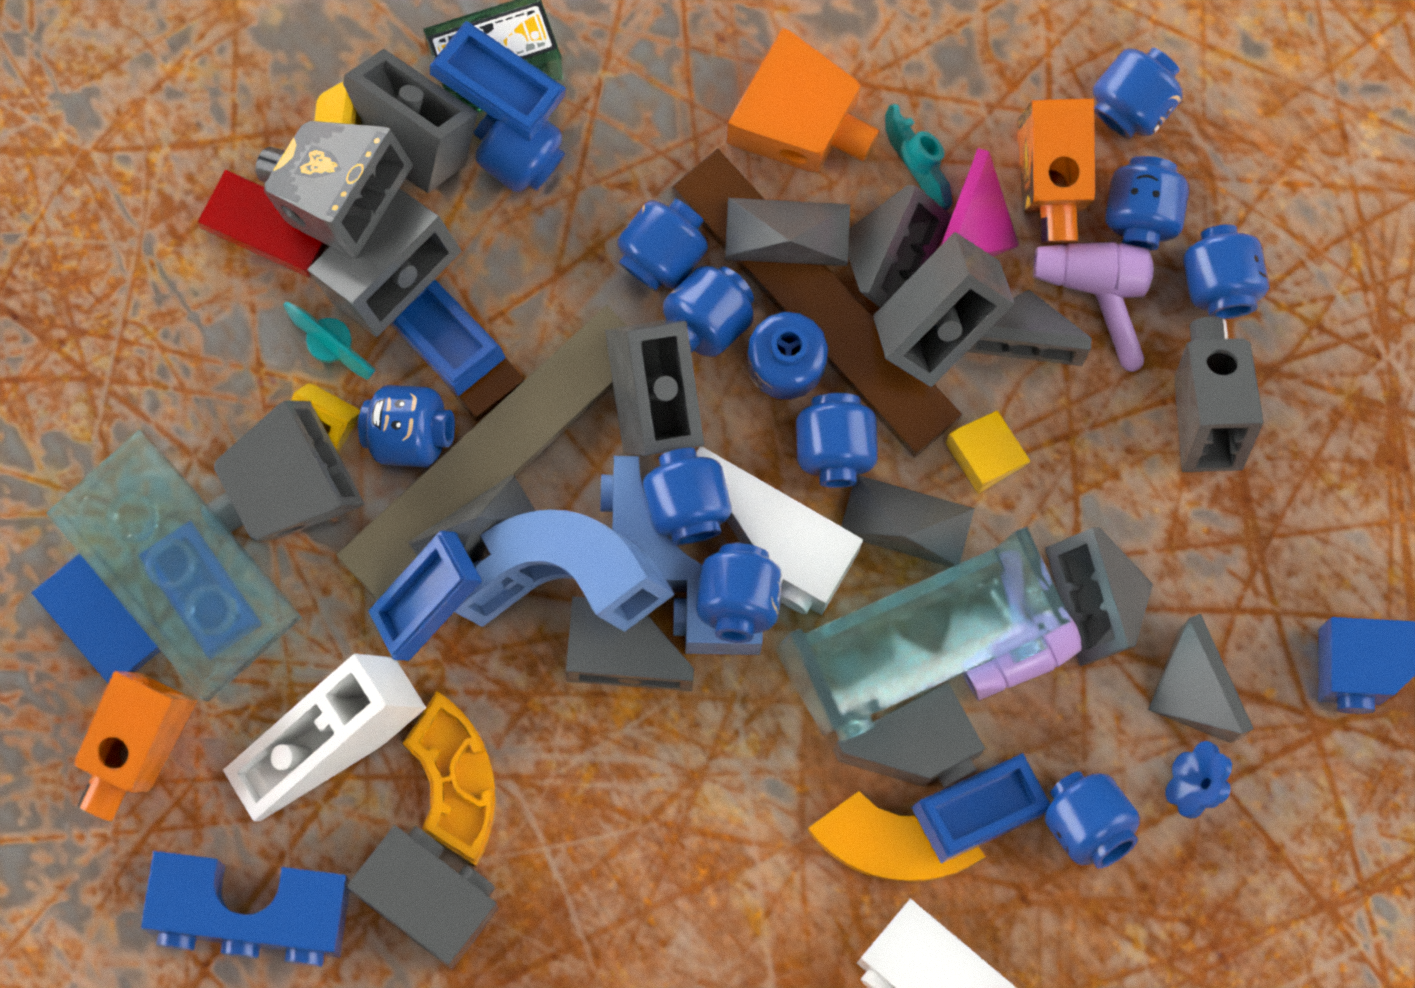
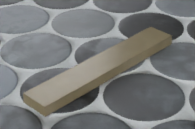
[336,305,628,600]

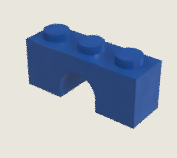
[141,851,350,967]

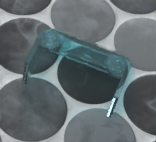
[776,526,1071,743]

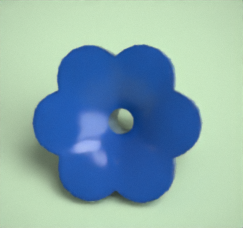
[1165,741,1232,819]

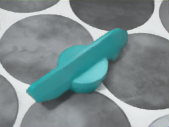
[885,104,953,210]
[283,302,376,380]

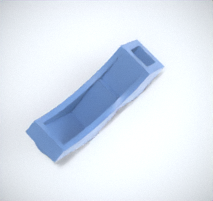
[600,456,763,655]

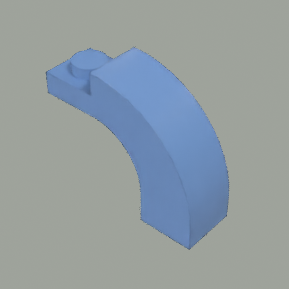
[455,510,675,632]

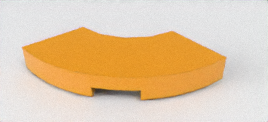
[403,691,496,867]
[807,791,985,883]

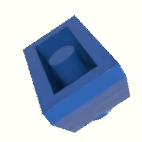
[1318,617,1415,714]

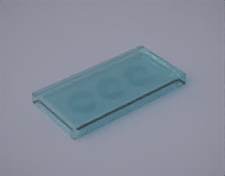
[46,429,303,702]

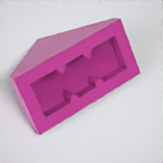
[941,148,1019,257]

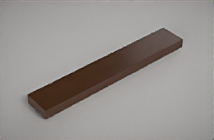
[672,148,962,458]

